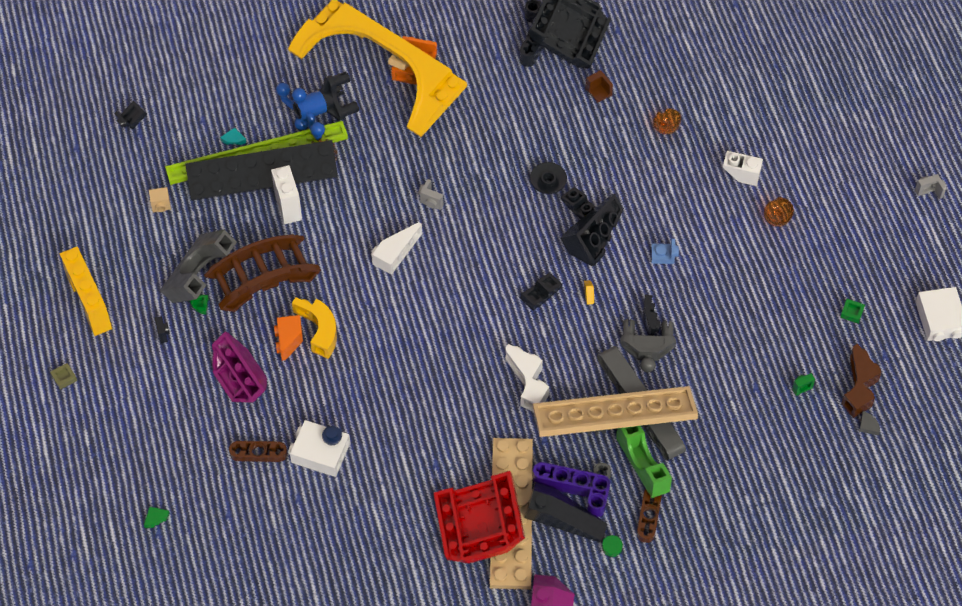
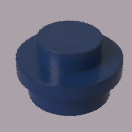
[322,426,342,446]

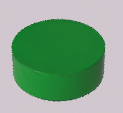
[602,535,623,557]

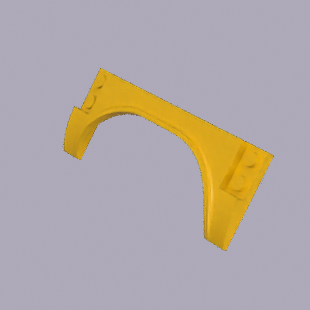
[288,0,467,137]

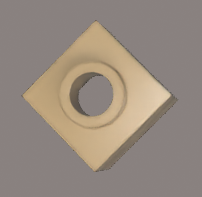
[149,187,171,212]

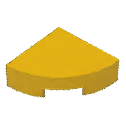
[584,280,595,305]

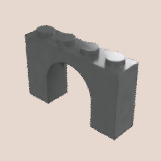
[160,229,237,303]

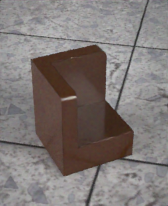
[585,70,613,103]

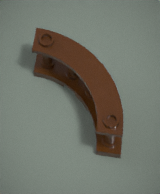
[204,234,321,312]

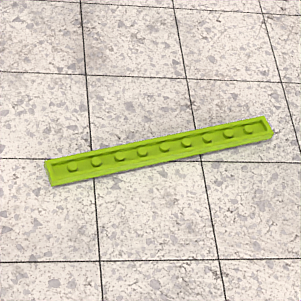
[165,121,348,185]

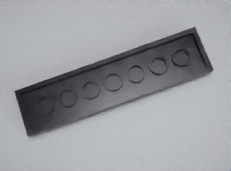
[185,140,338,201]

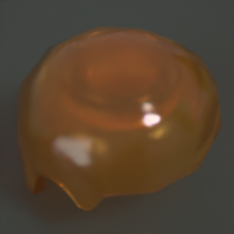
[652,108,682,135]
[763,197,794,227]

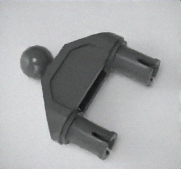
[620,319,676,373]

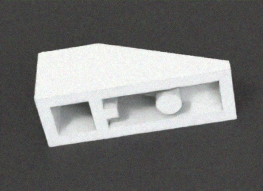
[371,222,422,275]

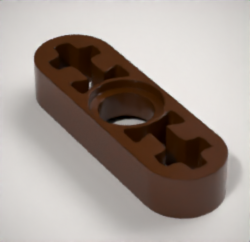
[229,441,287,462]
[637,489,662,543]

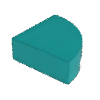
[220,127,246,145]

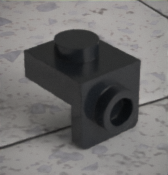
[114,100,147,129]

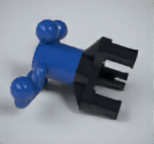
[276,71,359,141]

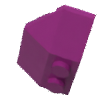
[212,331,267,403]
[531,575,574,606]

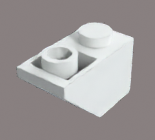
[723,151,763,186]

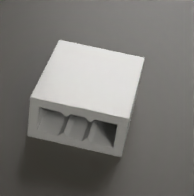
[271,165,302,225]
[915,287,962,341]
[288,420,350,477]

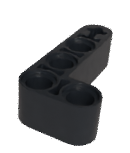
[520,0,544,67]

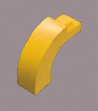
[292,297,337,359]

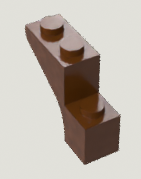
[841,344,882,418]

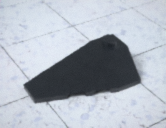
[560,194,623,266]
[524,482,607,543]

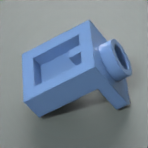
[651,239,679,264]

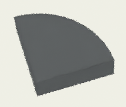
[859,411,880,436]

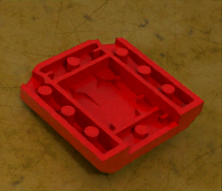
[434,471,525,564]

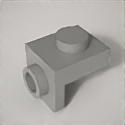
[915,174,946,199]
[418,179,444,210]

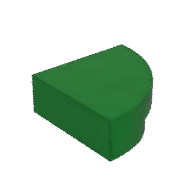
[190,295,209,315]
[144,507,170,528]

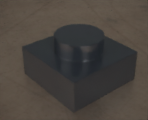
[154,316,170,344]

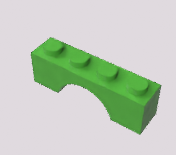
[616,426,672,498]

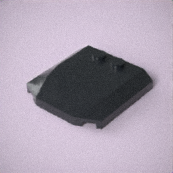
[528,0,611,69]

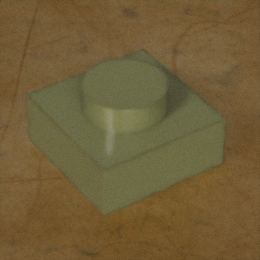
[50,363,77,390]

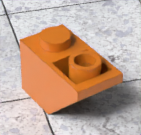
[274,315,303,361]

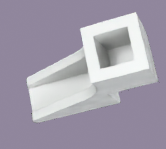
[505,344,549,412]

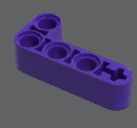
[533,462,610,518]

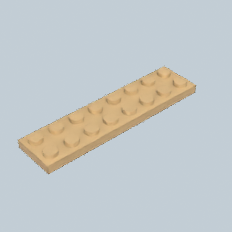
[533,386,698,437]
[490,438,533,589]

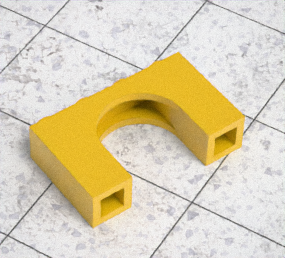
[59,246,112,336]

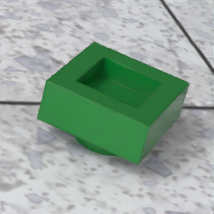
[840,299,865,324]
[792,373,815,396]

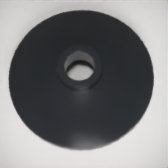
[530,162,567,194]

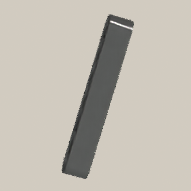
[597,346,686,461]

